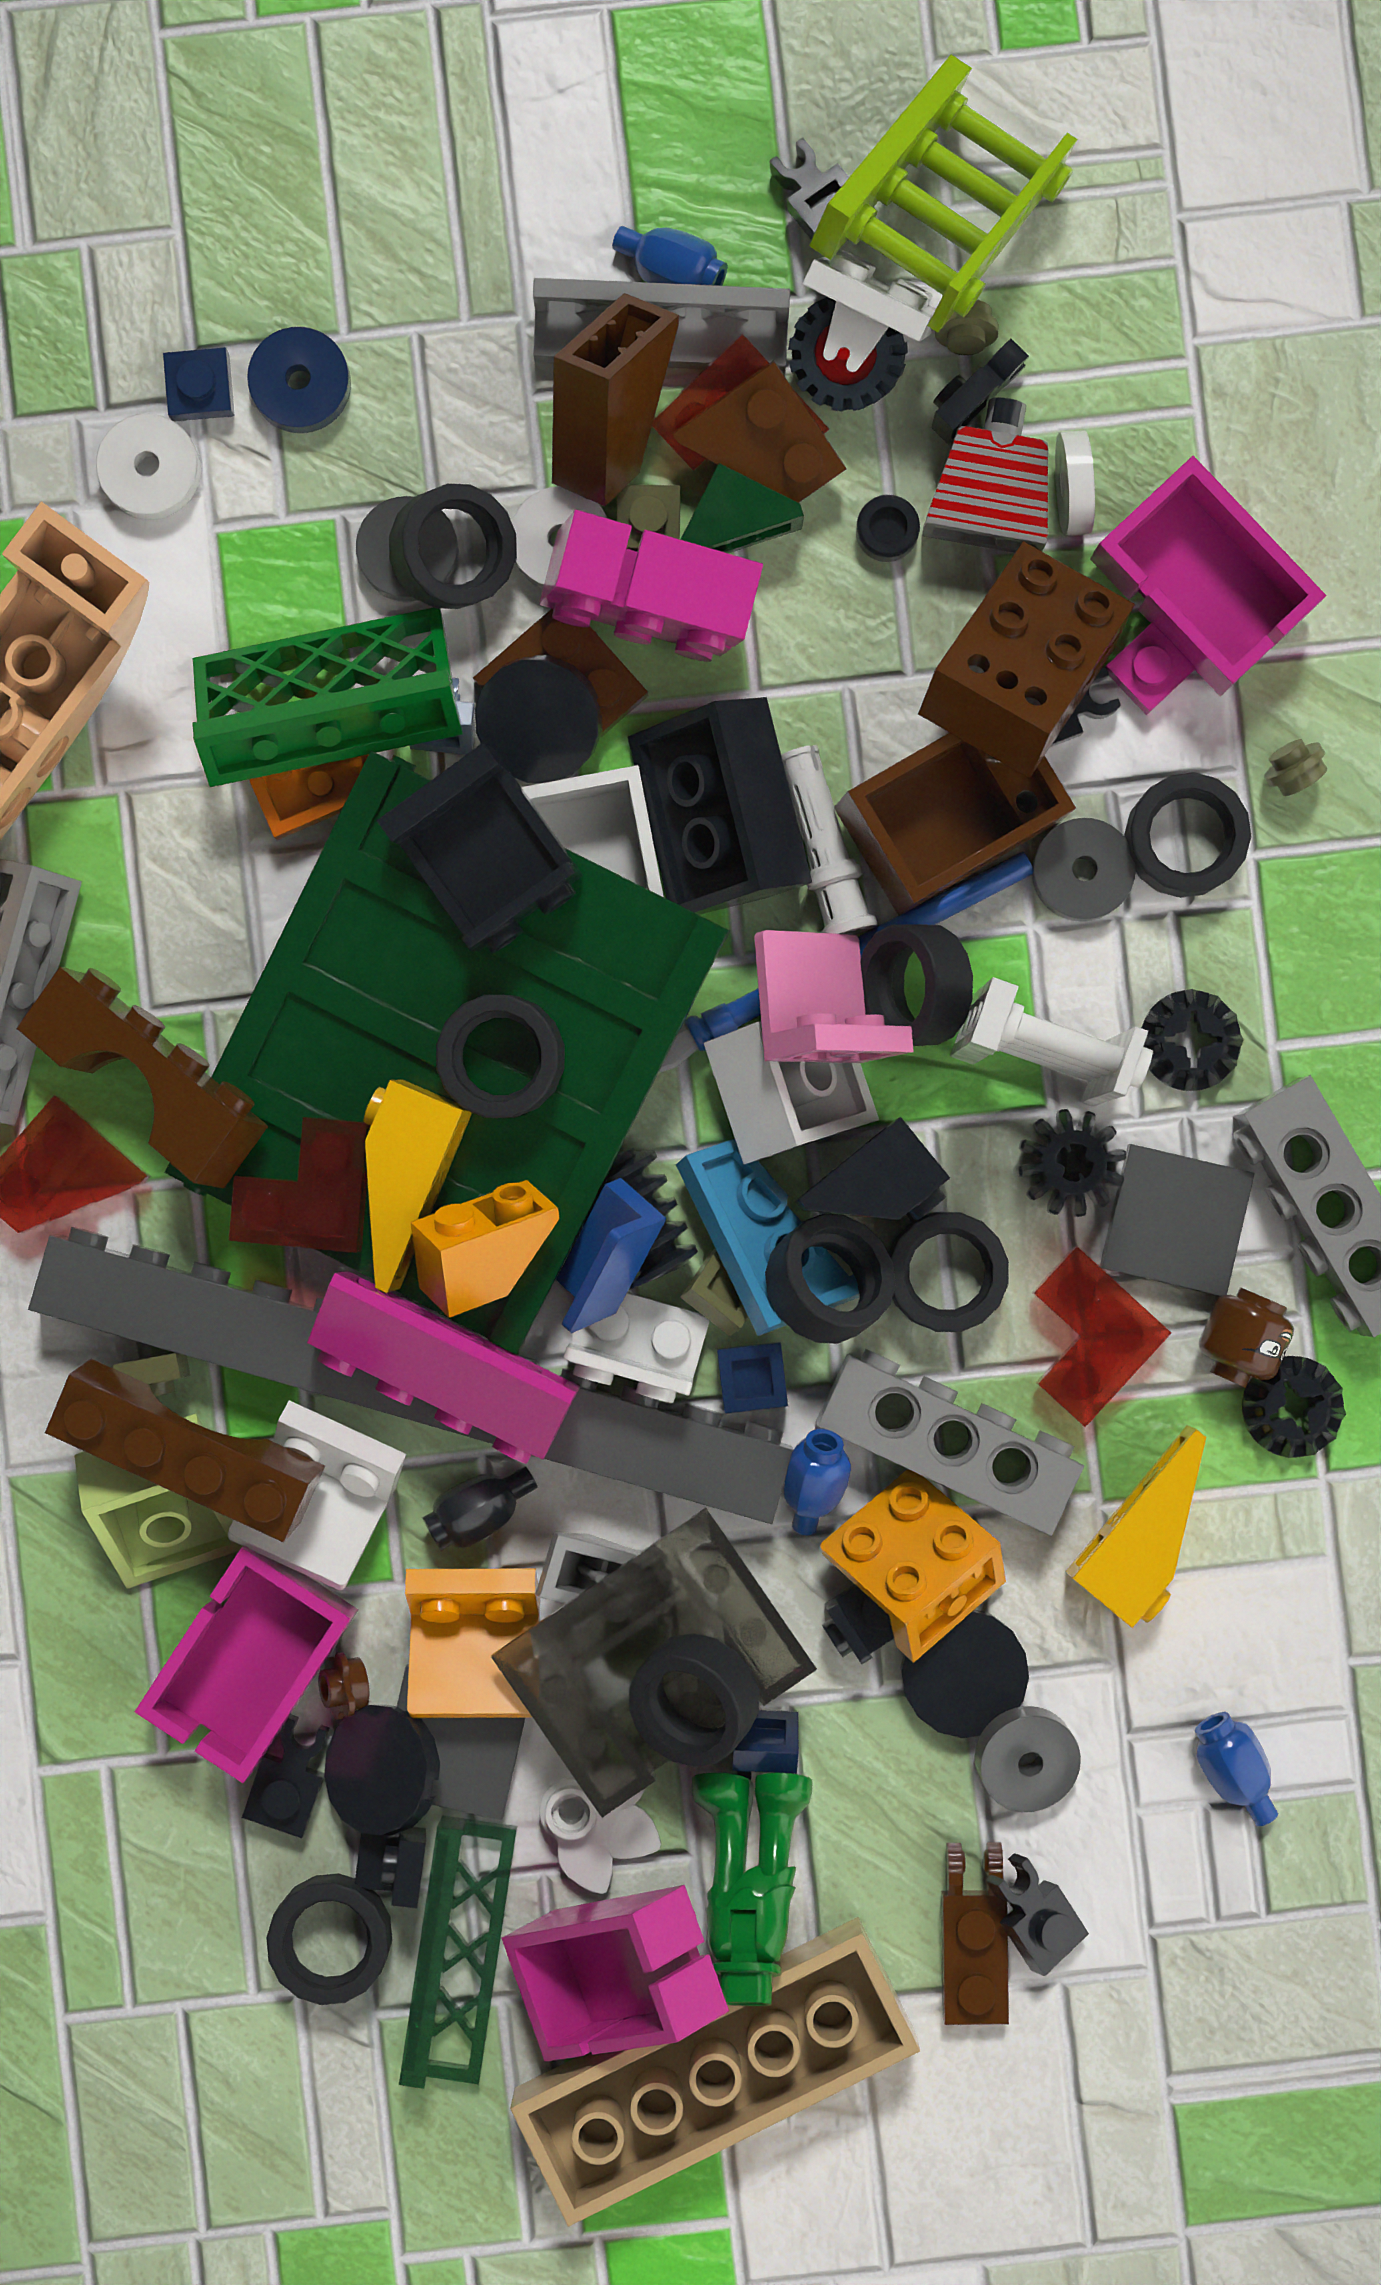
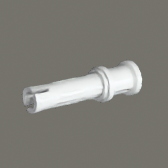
[781,745,878,935]

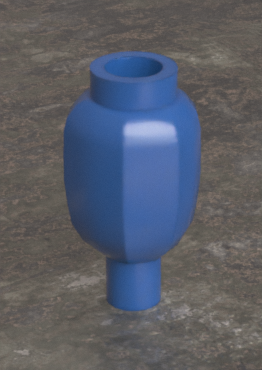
[612,226,728,286]
[784,1429,851,1536]
[1195,1712,1278,1826]

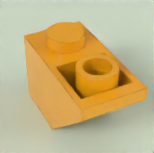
[411,1180,559,1318]

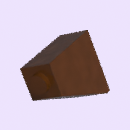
[552,293,679,506]

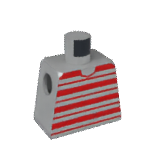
[922,397,1048,553]

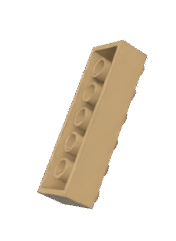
[510,1917,920,2227]

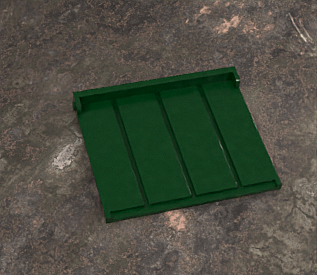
[164,751,730,1355]

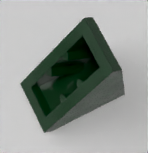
[680,463,804,553]

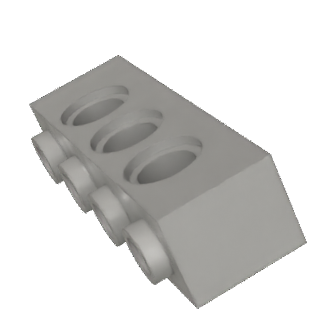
[1233,1075,1381,1337]
[815,1349,1084,1536]

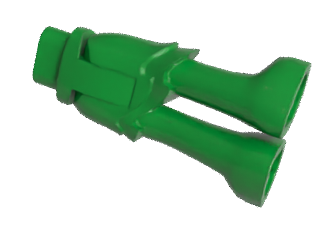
[692,1773,812,2006]

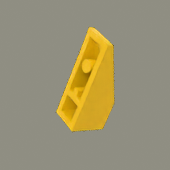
[364,1080,472,1293]
[1065,1425,1206,1628]

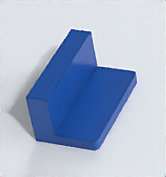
[556,1178,667,1333]

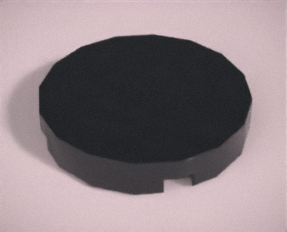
[475,655,603,783]
[900,1609,1029,1738]
[324,1705,440,1836]

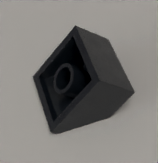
[795,1117,950,1221]

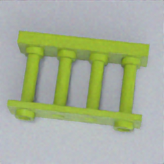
[809,54,1078,333]

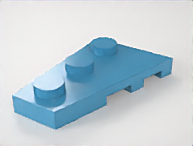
[676,1139,859,1336]

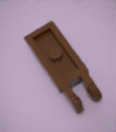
[941,1842,1009,2025]

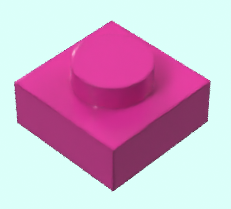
[1105,622,1196,716]

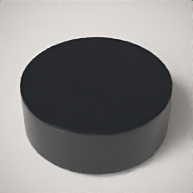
[856,495,920,562]

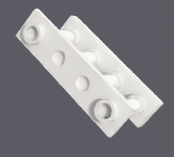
[950,978,1153,1106]

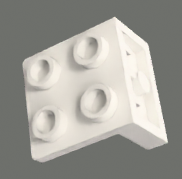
[563,1292,709,1403]
[228,1400,406,1590]

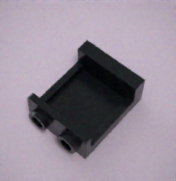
[376,743,584,954]

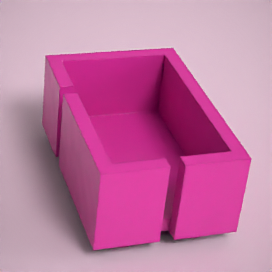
[1090,455,1327,697]
[539,509,763,662]
[134,1546,359,1783]
[501,1885,729,2062]

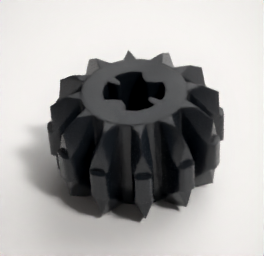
[1016,1109,1126,1217]

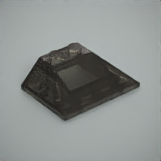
[491,1507,817,1818]

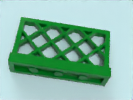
[192,607,463,787]

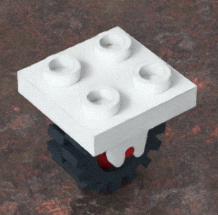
[788,250,936,412]

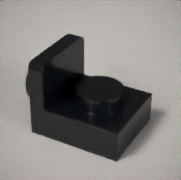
[822,1584,894,1664]
[355,1827,426,1909]

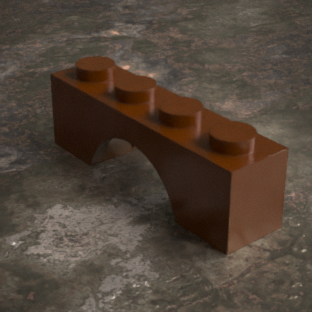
[16,967,268,1188]
[45,1359,325,1543]

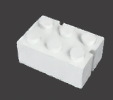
[521,765,664,897]

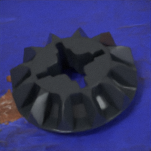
[1141,989,1244,1091]
[1242,1356,1346,1458]

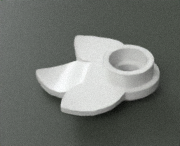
[539,1765,661,1894]

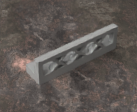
[533,278,790,373]
[0,859,82,1126]

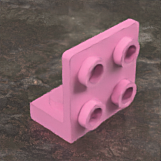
[754,930,914,1063]

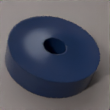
[247,327,351,433]

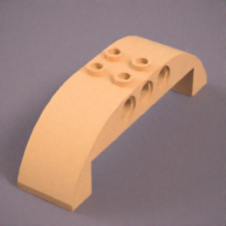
[0,501,150,840]

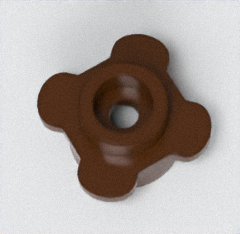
[318,1652,370,1720]

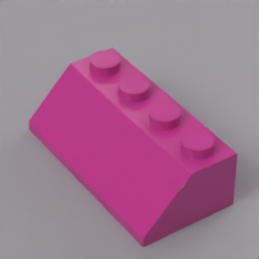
[307,1271,580,1464]

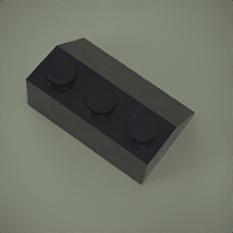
[627,697,812,915]

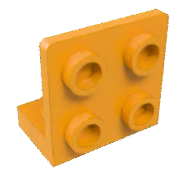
[820,1469,1006,1663]
[405,1568,540,1718]

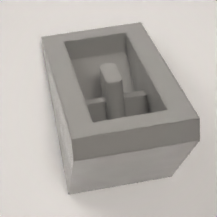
[535,1532,673,1626]

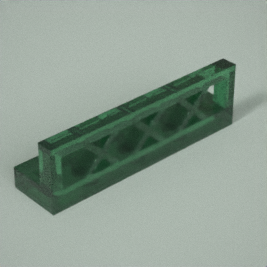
[399,1815,518,2089]

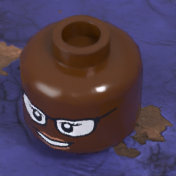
[1198,1287,1294,1388]

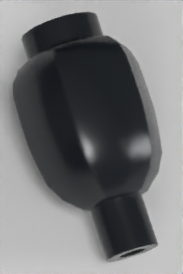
[422,1466,538,1551]

